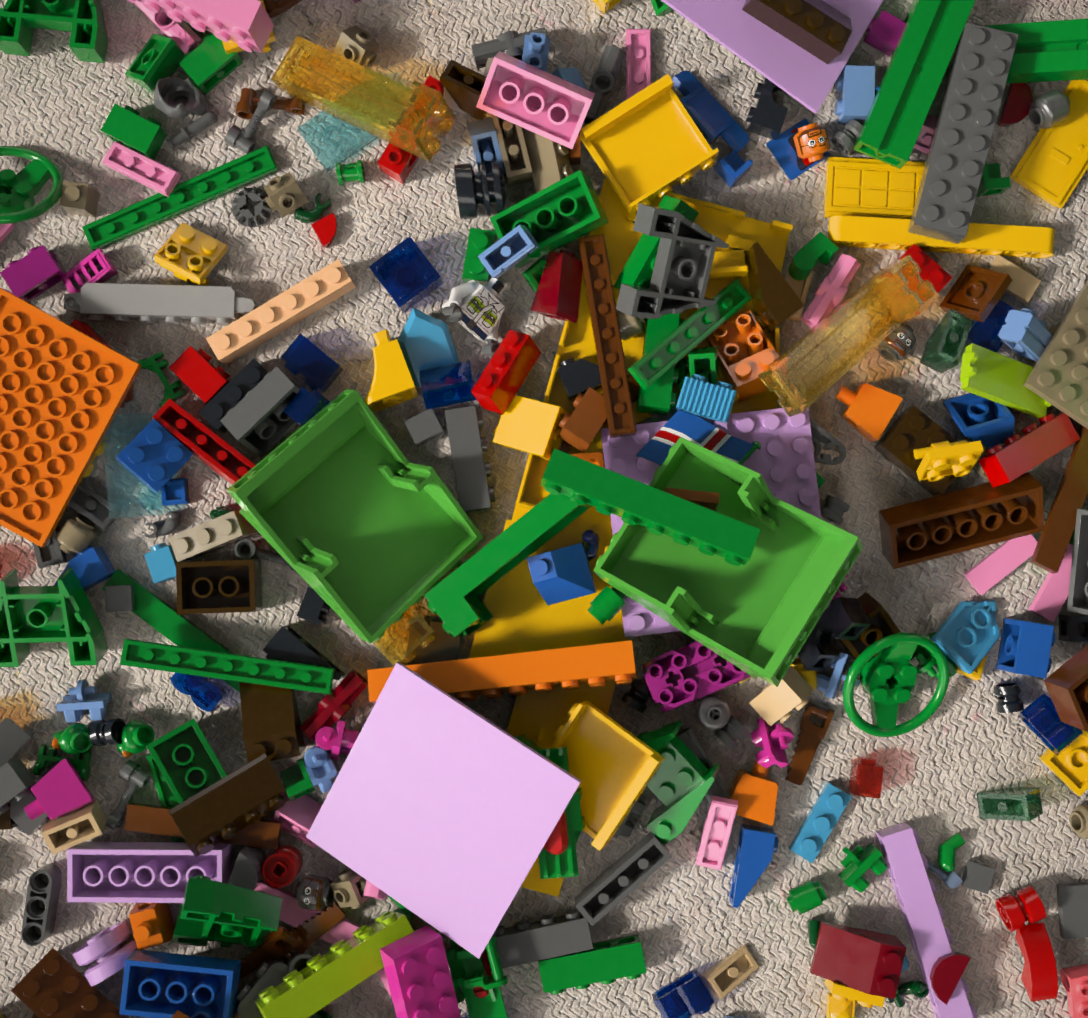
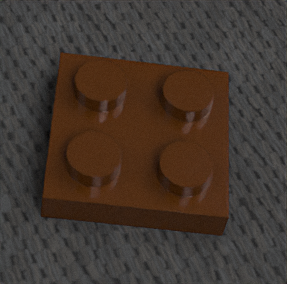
[939,265,1012,323]

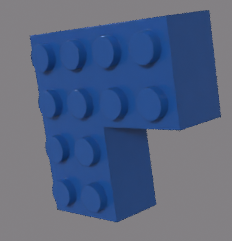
[119,949,241,1018]

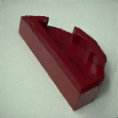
[997,83,1033,127]
[930,952,971,1005]

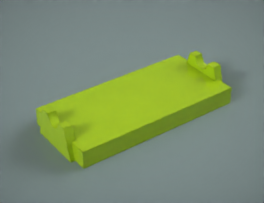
[960,343,1051,418]

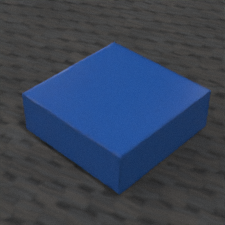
[161,478,190,506]

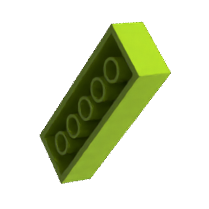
[255,910,414,1018]

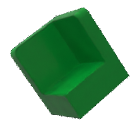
[977,161,1011,197]
[280,758,315,801]

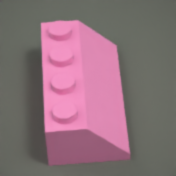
[476,51,595,149]

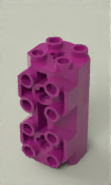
[642,641,752,713]

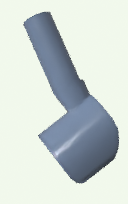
[927,861,963,889]

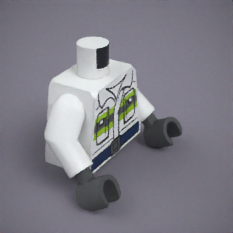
[442,278,505,358]

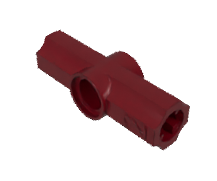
[300,669,368,741]

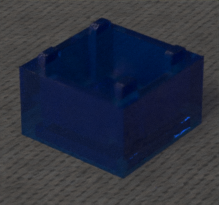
[369,236,443,313]

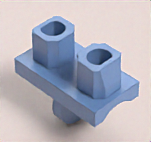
[522,32,550,72]
[817,652,860,699]
[56,679,112,723]
[302,746,338,793]

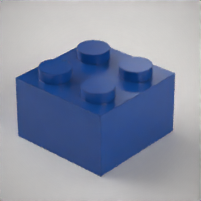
[116,419,193,494]
[996,618,1055,678]

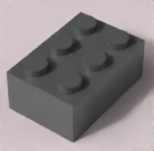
[220,366,317,458]

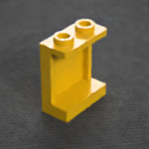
[493,395,572,460]

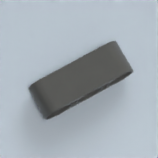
[21,864,62,946]

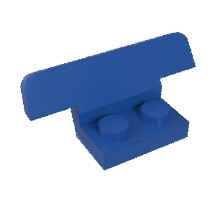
[672,71,749,153]

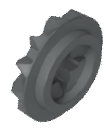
[231,186,272,227]

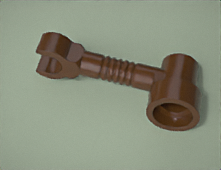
[235,88,305,120]

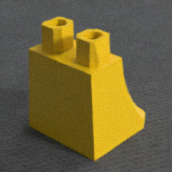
[364,329,419,413]

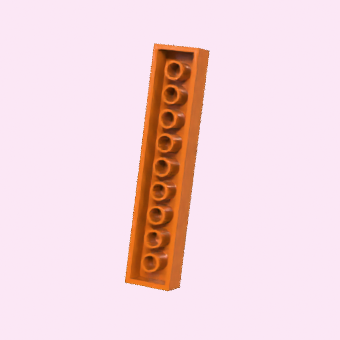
[367,640,637,704]

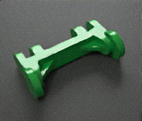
[137,352,187,408]
[33,744,92,781]

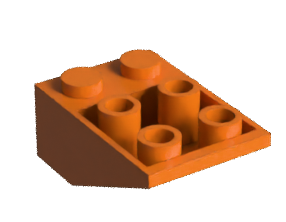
[706,309,785,403]

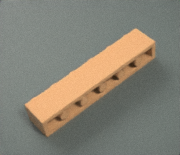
[206,259,356,365]

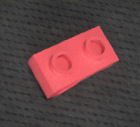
[1060,964,1088,1018]

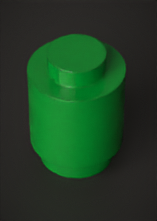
[786,880,827,915]

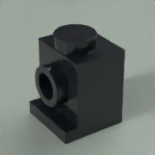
[297,587,331,626]

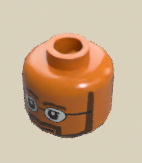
[793,122,830,163]

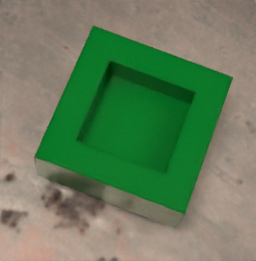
[522,258,547,294]

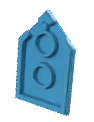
[398,308,463,387]
[931,601,1000,674]

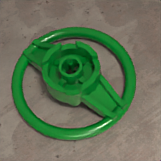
[0,146,64,224]
[843,632,950,737]

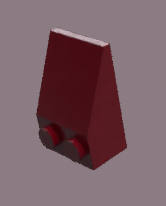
[810,921,907,999]

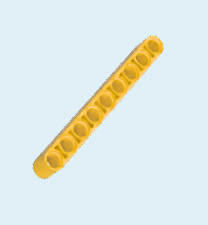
[828,215,1055,258]

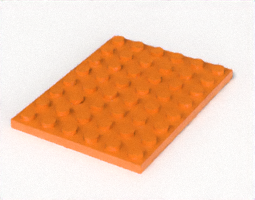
[0,288,142,547]

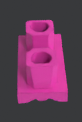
[751,717,793,768]
[315,721,359,760]

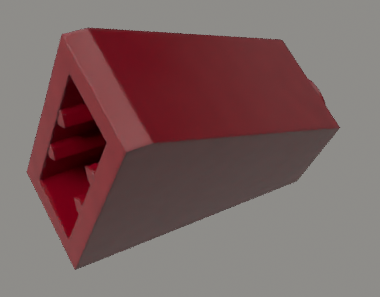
[531,249,583,323]

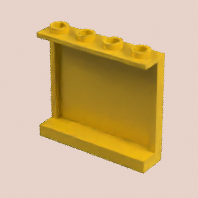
[580,74,719,214]
[547,701,665,851]

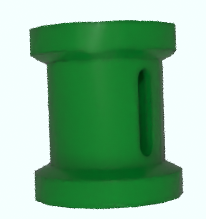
[336,160,365,186]

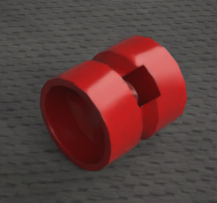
[262,845,303,887]
[995,885,1046,932]

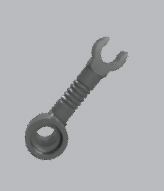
[224,90,277,154]
[234,539,295,571]
[105,759,152,830]

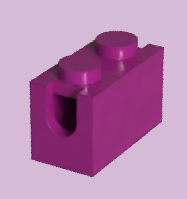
[0,245,67,302]

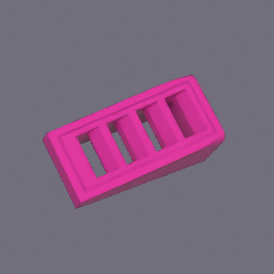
[61,248,118,293]

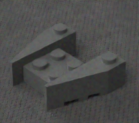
[616,203,729,319]

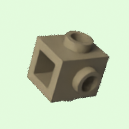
[333,25,379,71]
[264,171,308,218]
[330,868,371,909]

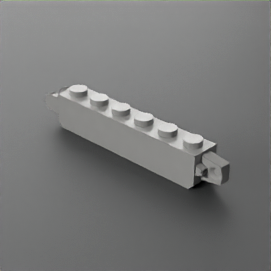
[64,283,258,326]

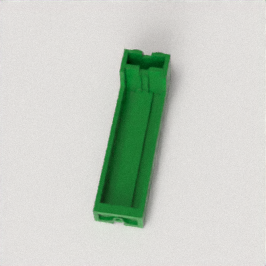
[853,0,975,169]
[985,19,1088,84]
[424,493,592,638]

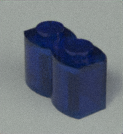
[170,673,228,712]
[1019,694,1083,756]
[652,968,714,1018]

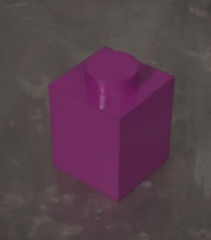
[864,10,906,56]

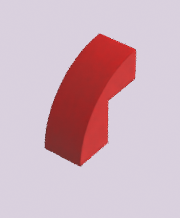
[1015,923,1058,1002]

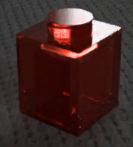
[848,757,884,798]

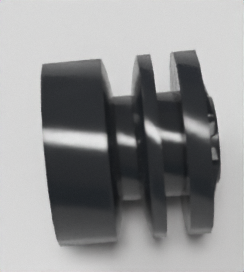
[454,160,506,220]

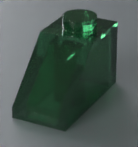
[920,309,973,374]
[976,787,1043,821]

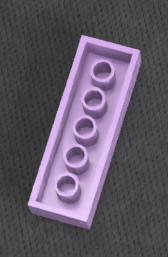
[67,842,232,903]

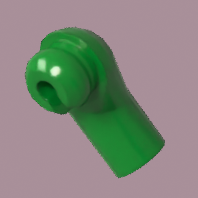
[938,833,965,872]

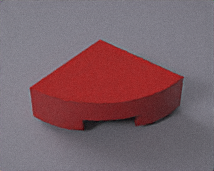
[311,213,338,249]

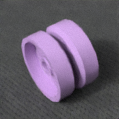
[72,920,138,986]

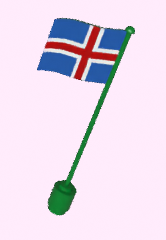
[588,410,761,625]

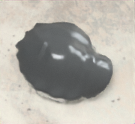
[153,76,208,118]

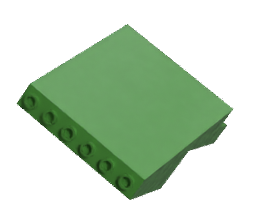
[227,389,483,644]
[593,437,864,687]

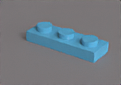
[788,782,852,864]

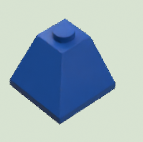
[943,393,1015,448]
[526,542,597,605]

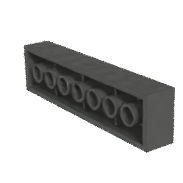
[908,23,1019,244]

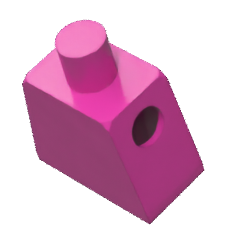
[24,758,95,821]

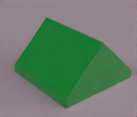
[125,34,185,95]

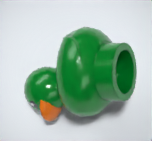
[117,720,154,758]
[52,722,92,755]

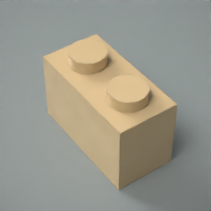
[749,665,813,726]
[41,799,107,855]

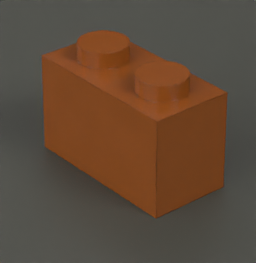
[558,387,607,453]

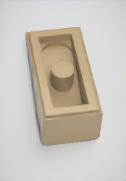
[701,945,760,1000]

